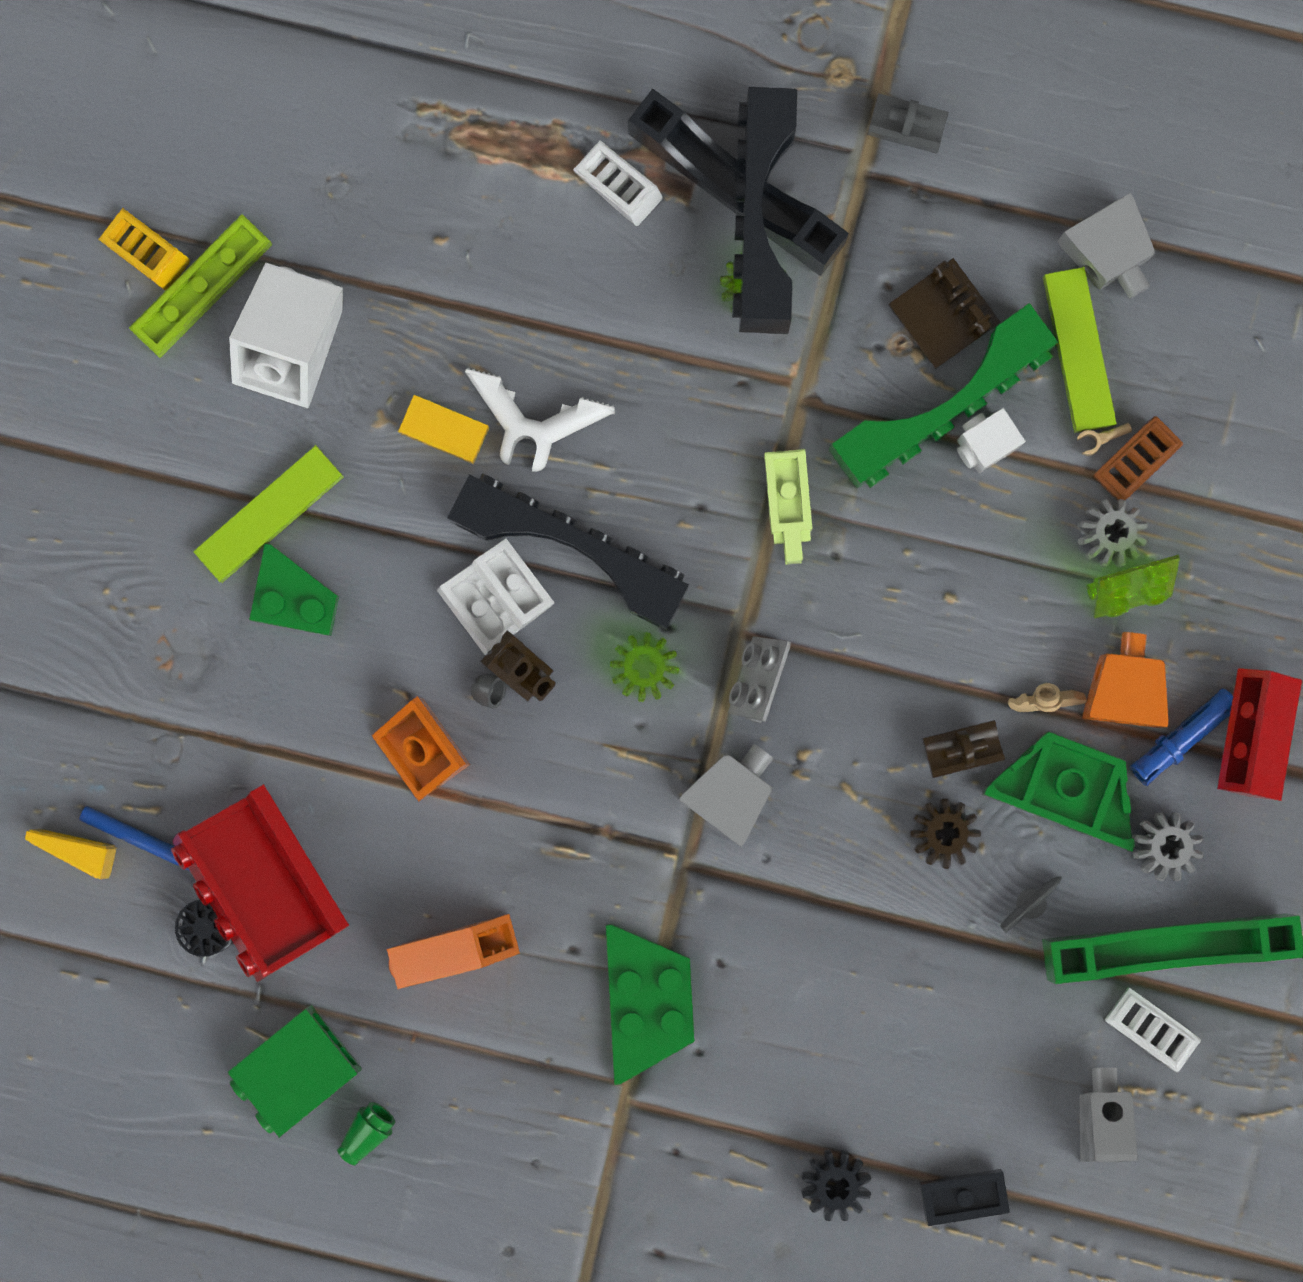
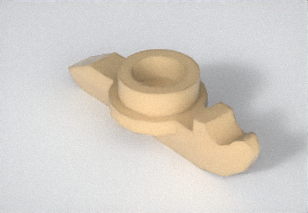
[1008,683,1087,712]

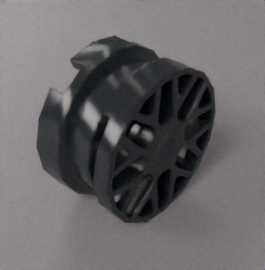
[175,900,233,957]

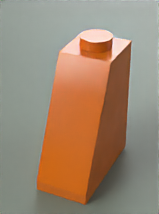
[387,914,520,989]

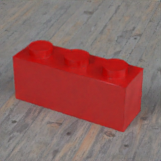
[1217,668,1302,801]

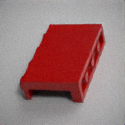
[171,784,349,982]

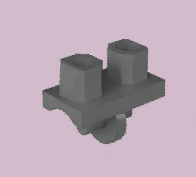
[867,93,949,154]

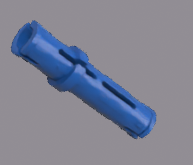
[1129,688,1233,786]

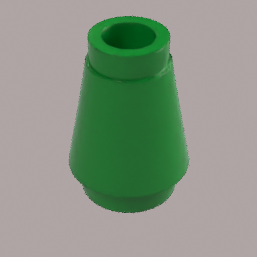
[337,1102,395,1166]

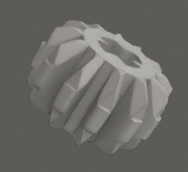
[1078,499,1148,568]
[1132,812,1203,881]

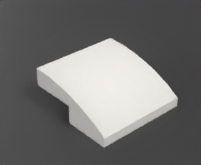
[437,539,554,655]

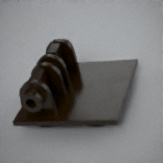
[888,258,1001,369]

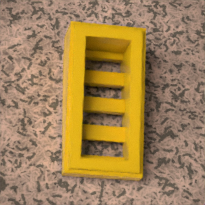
[98,208,190,291]
[25,828,117,880]

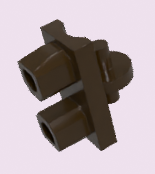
[480,630,556,702]
[922,720,1005,778]

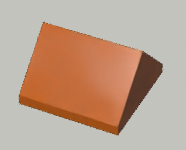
[372,696,471,802]

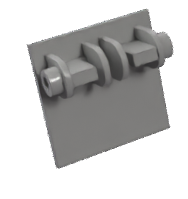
[728,636,791,724]

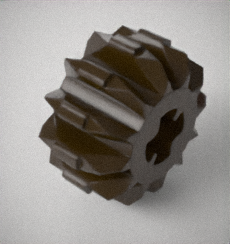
[910,799,981,869]

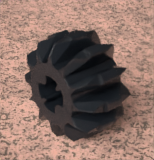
[801,1149,871,1221]

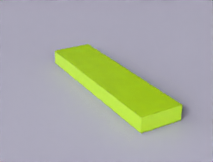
[129,214,273,358]
[1043,267,1117,433]
[193,445,344,583]

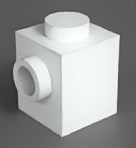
[957,408,1026,474]

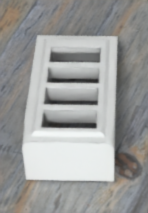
[573,140,662,226]
[1105,987,1201,1072]

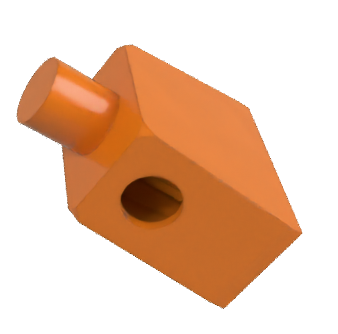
[1082,632,1169,728]

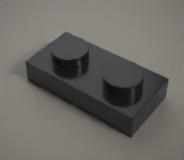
[919,1169,1010,1226]

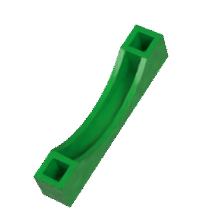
[829,303,1058,489]
[1042,913,1303,984]

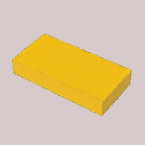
[398,395,489,464]

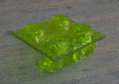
[1086,554,1180,619]

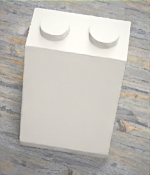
[229,263,343,408]

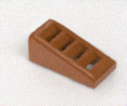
[1093,416,1184,501]

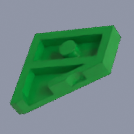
[249,544,339,636]

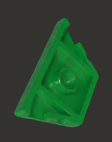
[982,732,1135,852]
[606,924,695,1085]

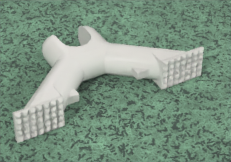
[465,368,615,472]

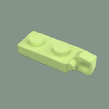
[764,449,812,565]

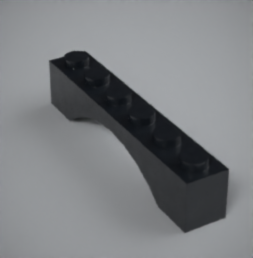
[732,87,797,334]
[628,88,849,276]
[447,473,689,631]

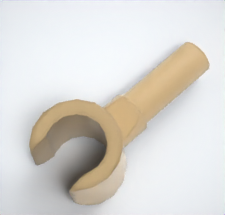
[1077,423,1132,456]

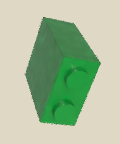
[227,1005,362,1138]

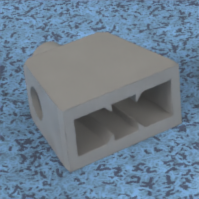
[1057,193,1155,299]
[678,744,774,847]
[1079,1068,1138,1162]

